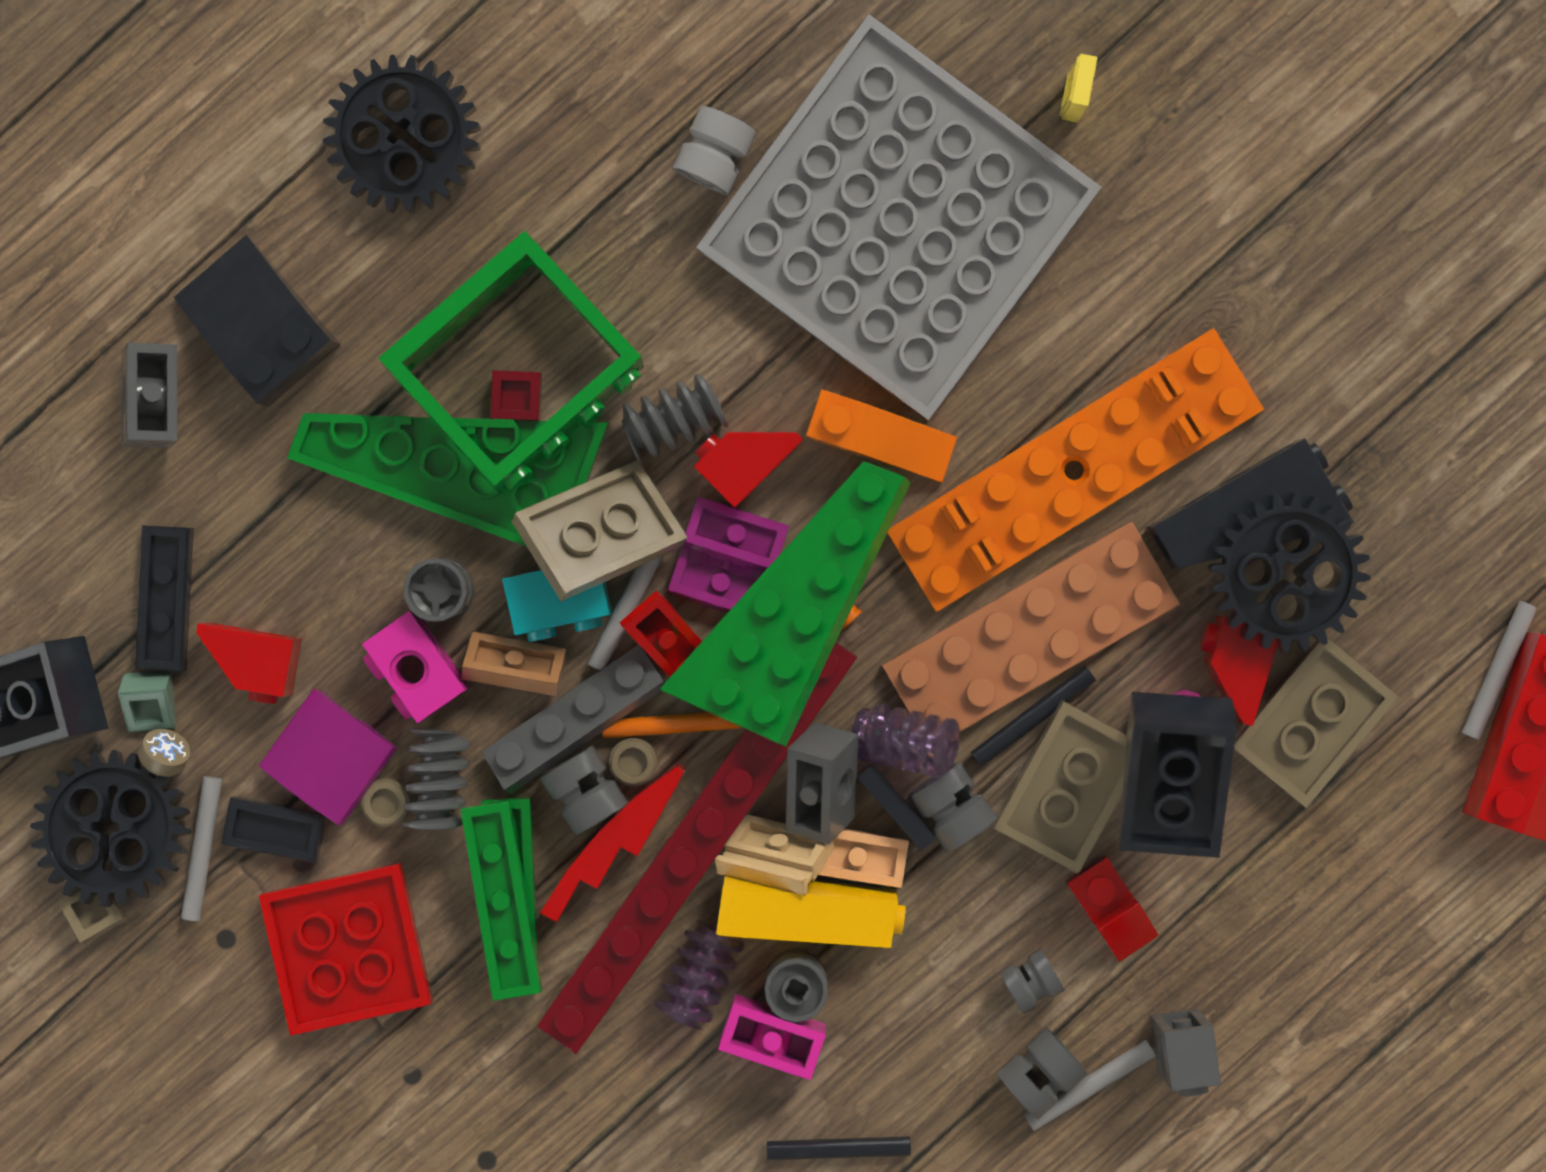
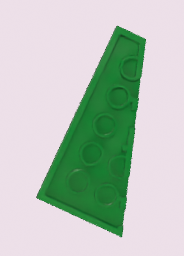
[287,413,609,547]
[660,461,911,747]

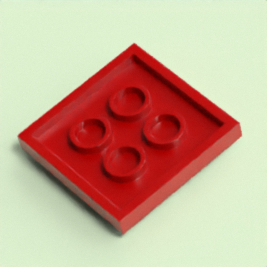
[258,862,433,1036]

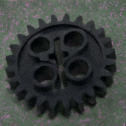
[322,54,481,214]
[1208,493,1371,653]
[30,750,191,908]

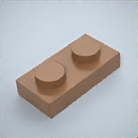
[461,632,567,696]

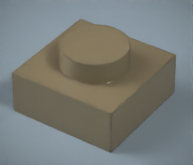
[58,889,127,945]

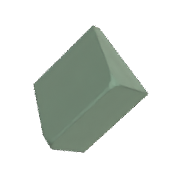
[118,670,176,732]

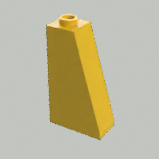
[716,876,906,948]

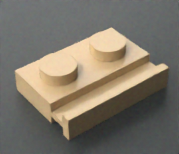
[715,814,834,895]

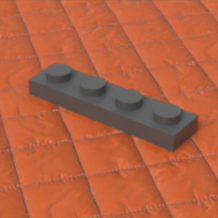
[482,645,665,794]

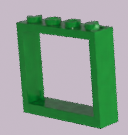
[378,230,644,495]

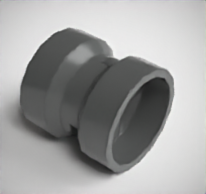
[1000,949,1065,1014]

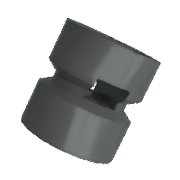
[403,558,475,622]
[539,745,628,836]
[908,761,998,852]
[765,948,828,1022]
[996,1027,1089,1120]

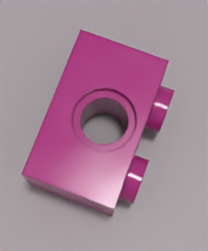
[362,611,471,724]
[718,994,826,1080]

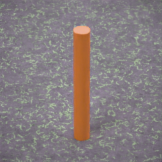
[602,712,742,739]

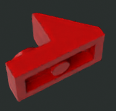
[619,591,703,677]
[1065,855,1159,962]

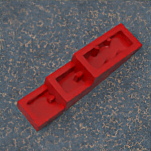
[540,763,686,922]

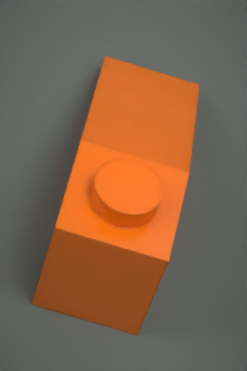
[806,389,957,483]

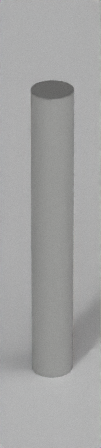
[587,556,663,671]
[1461,601,1537,740]
[181,776,223,921]
[1024,1040,1156,1131]

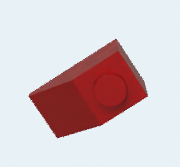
[694,432,804,508]
[1200,616,1277,726]
[196,622,302,704]

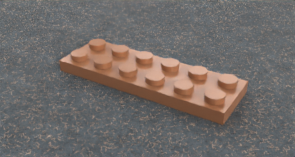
[882,521,1180,749]

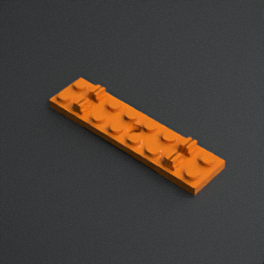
[887,328,1265,612]

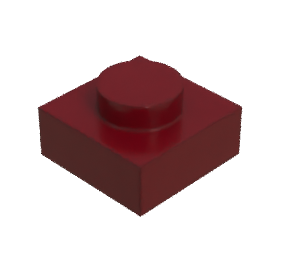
[490,370,542,421]

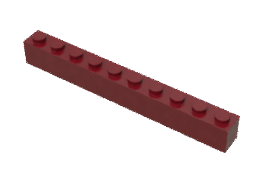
[537,641,858,1054]

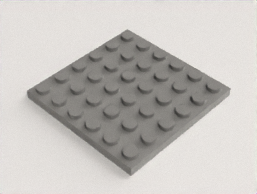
[696,14,1102,421]

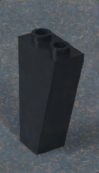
[1147,438,1354,568]

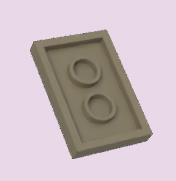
[512,460,688,602]
[1234,638,1399,808]
[992,700,1127,874]

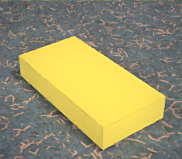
[1060,54,1098,123]

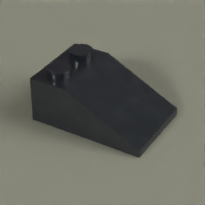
[174,235,341,407]
[0,636,109,759]
[1119,692,1237,858]

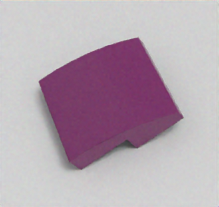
[667,497,789,613]
[259,688,397,826]

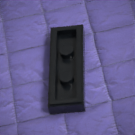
[135,525,194,671]

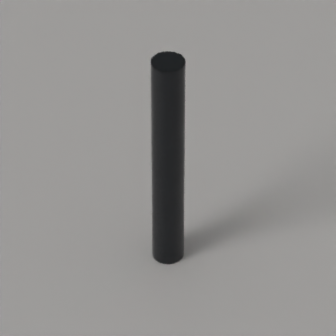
[970,666,1096,767]
[767,1136,911,1161]

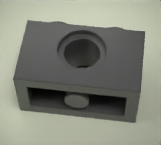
[121,343,177,448]
[786,722,858,845]
[1150,1009,1221,1096]

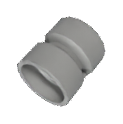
[672,106,757,195]

